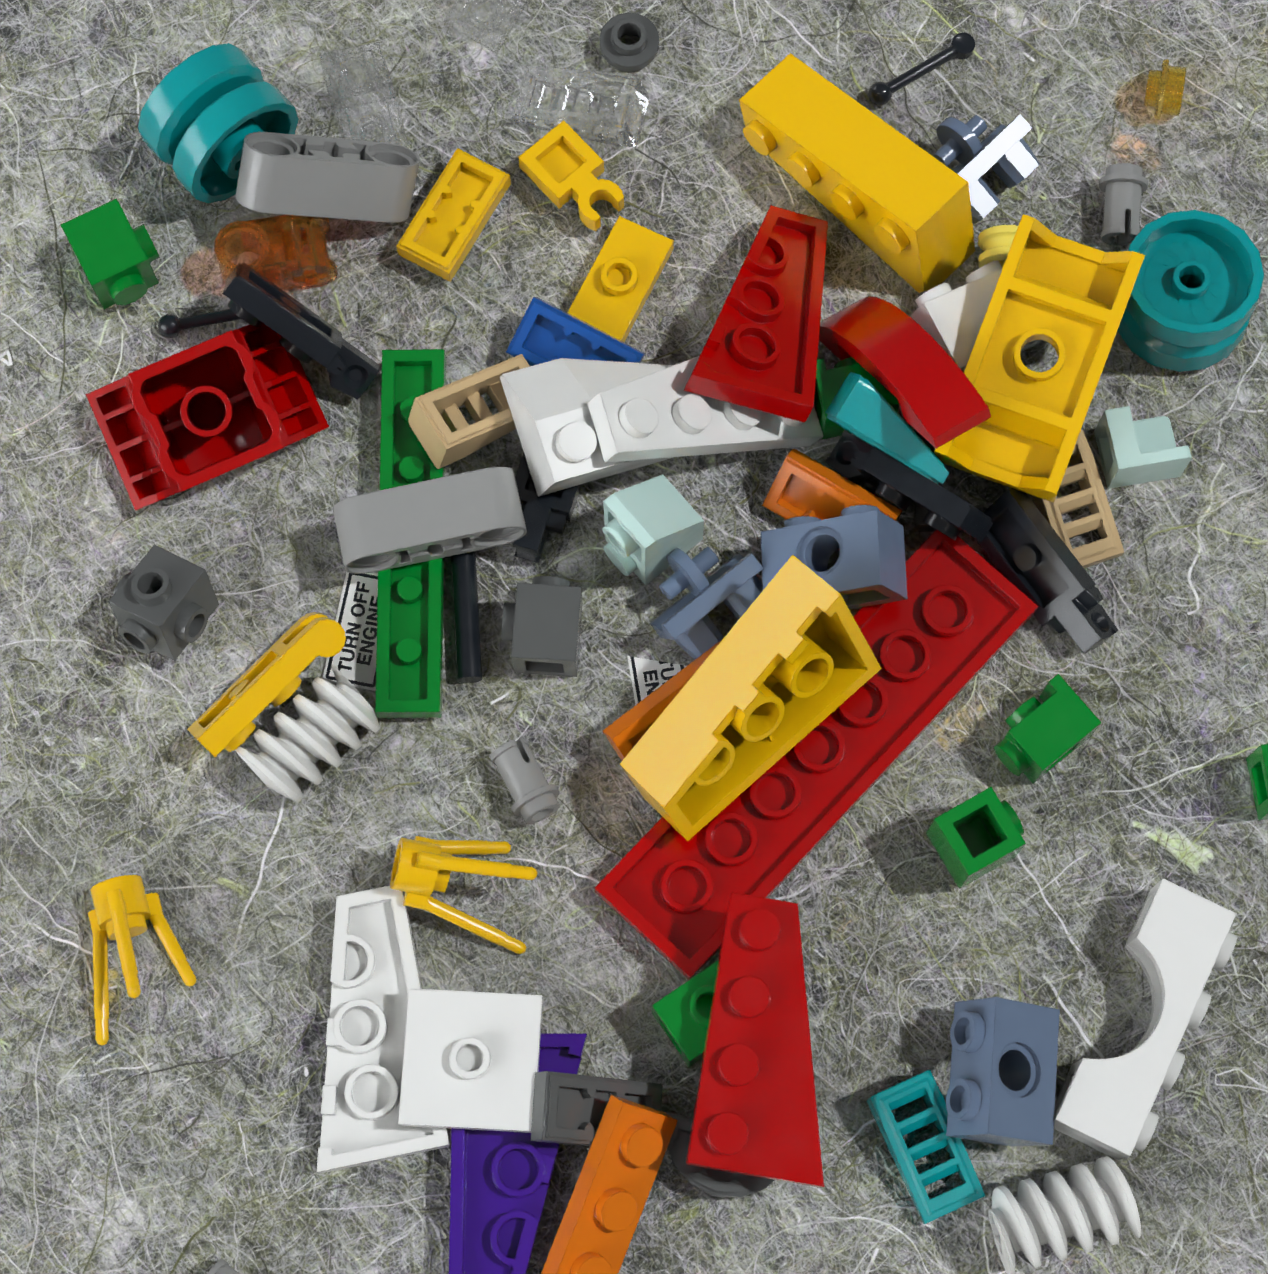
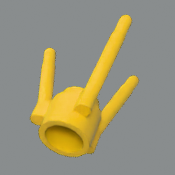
[390,836,538,954]
[88,875,197,1046]

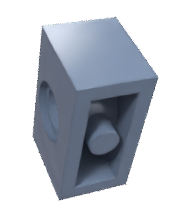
[761,505,908,610]
[946,997,1060,1147]

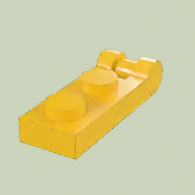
[187,612,346,757]

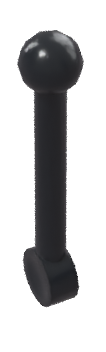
[868,33,975,106]
[158,309,241,338]

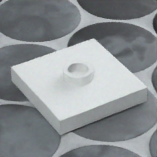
[398,988,543,1133]

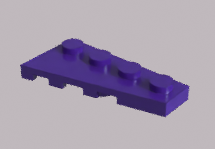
[449,1033,587,1274]

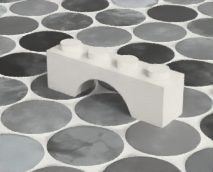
[1054,878,1237,1160]

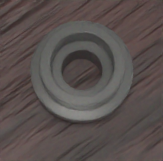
[600,13,659,73]

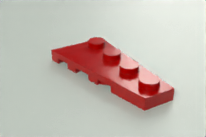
[684,205,828,423]
[686,892,824,1188]

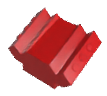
[86,322,329,510]

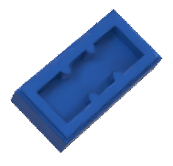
[506,297,646,366]

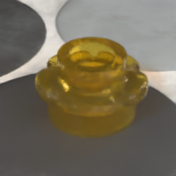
[1144,59,1187,119]

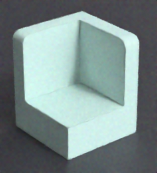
[1094,406,1192,489]

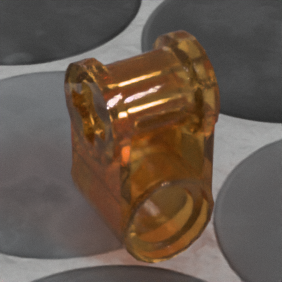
[214,215,338,290]

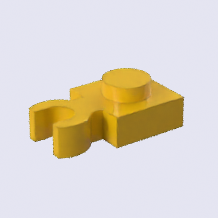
[518,120,624,231]

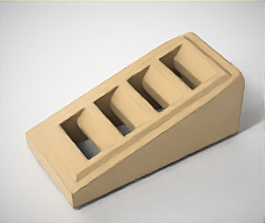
[408,354,530,469]
[1032,429,1124,568]

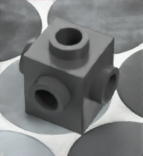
[108,545,219,661]

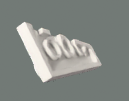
[587,356,823,463]
[317,885,451,1174]

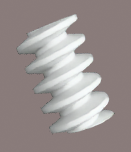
[235,664,381,803]
[989,1156,1141,1274]

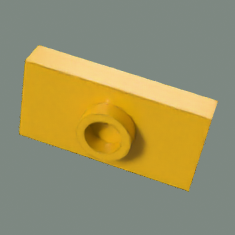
[396,148,511,282]
[567,216,674,342]

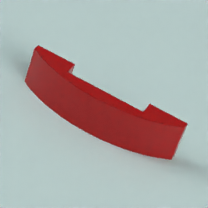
[819,296,991,449]

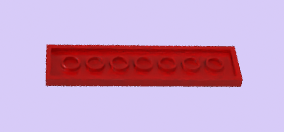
[594,530,1038,980]

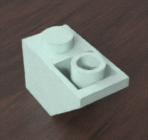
[602,474,704,586]

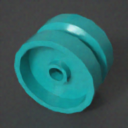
[138,43,299,203]
[1117,210,1264,372]

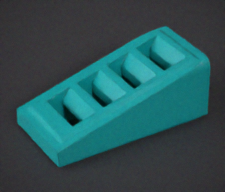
[825,372,949,484]
[866,1070,986,1224]

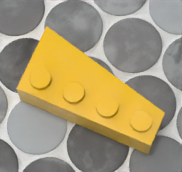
[739,53,975,293]
[620,555,882,841]

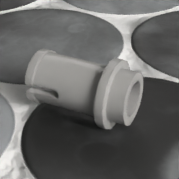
[1099,163,1148,246]
[490,737,560,824]

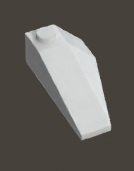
[500,358,674,497]

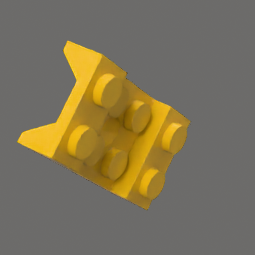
[934,214,1145,503]

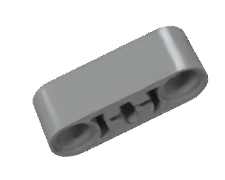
[235,132,420,223]
[333,467,527,574]

